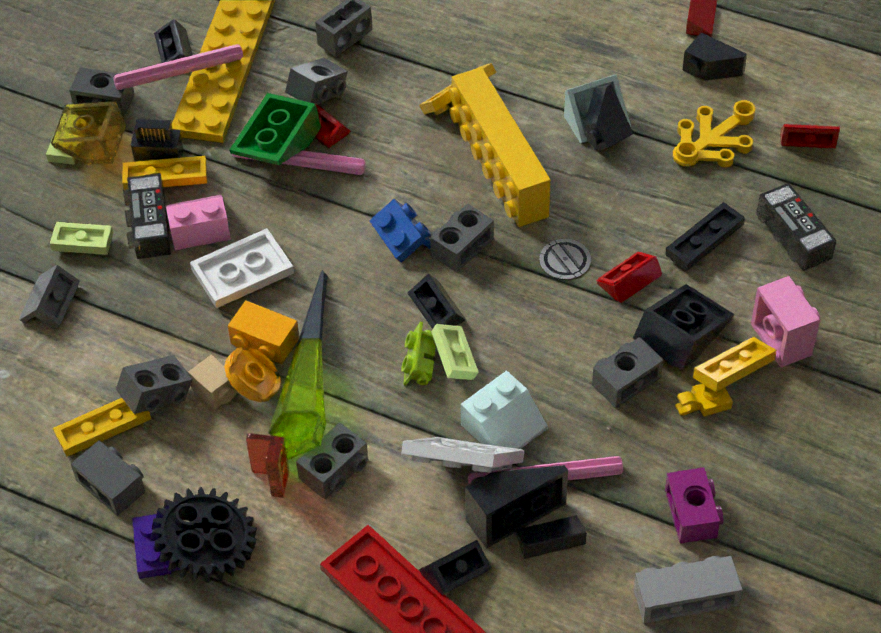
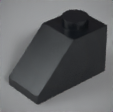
[682,33,747,81]
[584,84,634,150]

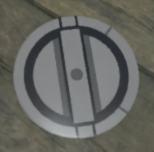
[539,239,591,279]

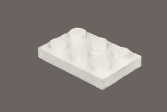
[190,228,294,308]

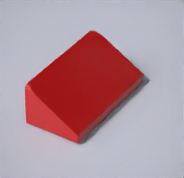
[686,0,717,37]
[315,104,351,148]
[780,124,840,148]
[596,251,662,303]

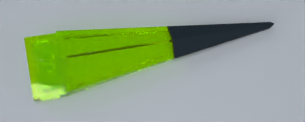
[265,270,328,467]

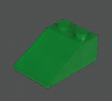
[229,93,321,165]

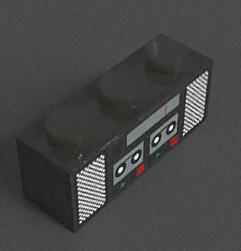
[123,173,171,259]
[756,182,837,271]

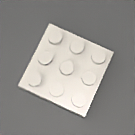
[401,437,524,472]

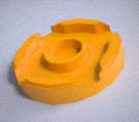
[224,347,281,402]

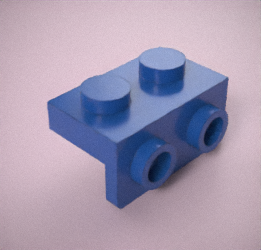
[369,199,431,263]

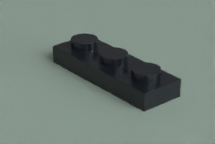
[665,202,745,271]

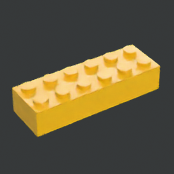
[449,67,551,227]

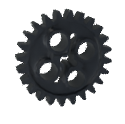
[151,487,257,583]

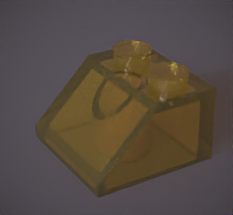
[51,101,126,165]

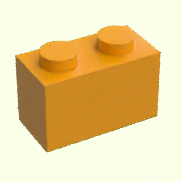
[228,300,299,364]

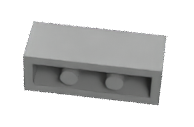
[633,556,743,624]

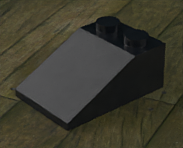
[633,284,735,370]
[465,465,568,549]

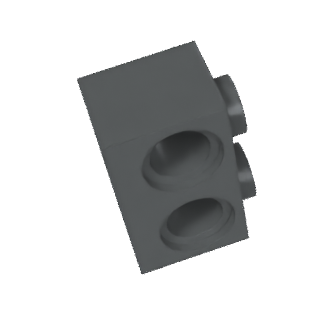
[315,0,373,57]
[430,204,494,272]
[116,355,193,414]
[296,422,368,500]

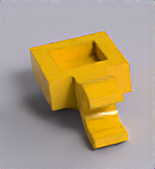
[675,384,733,417]

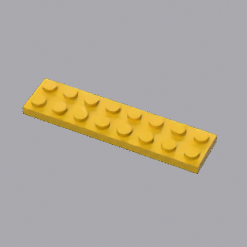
[172,0,275,143]

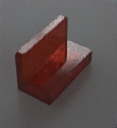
[246,433,290,498]

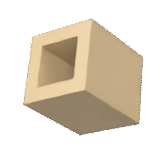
[188,355,238,410]

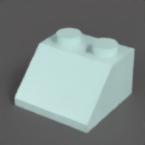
[460,370,548,449]

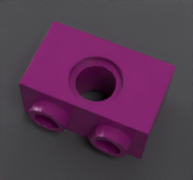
[665,467,724,544]

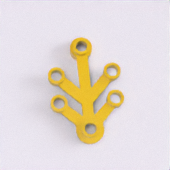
[672,100,756,167]

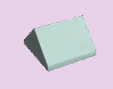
[564,74,631,143]

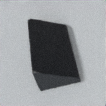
[154,19,193,63]
[407,274,466,329]
[515,515,587,559]
[419,540,492,595]

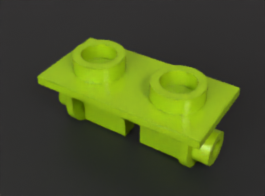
[401,321,436,386]

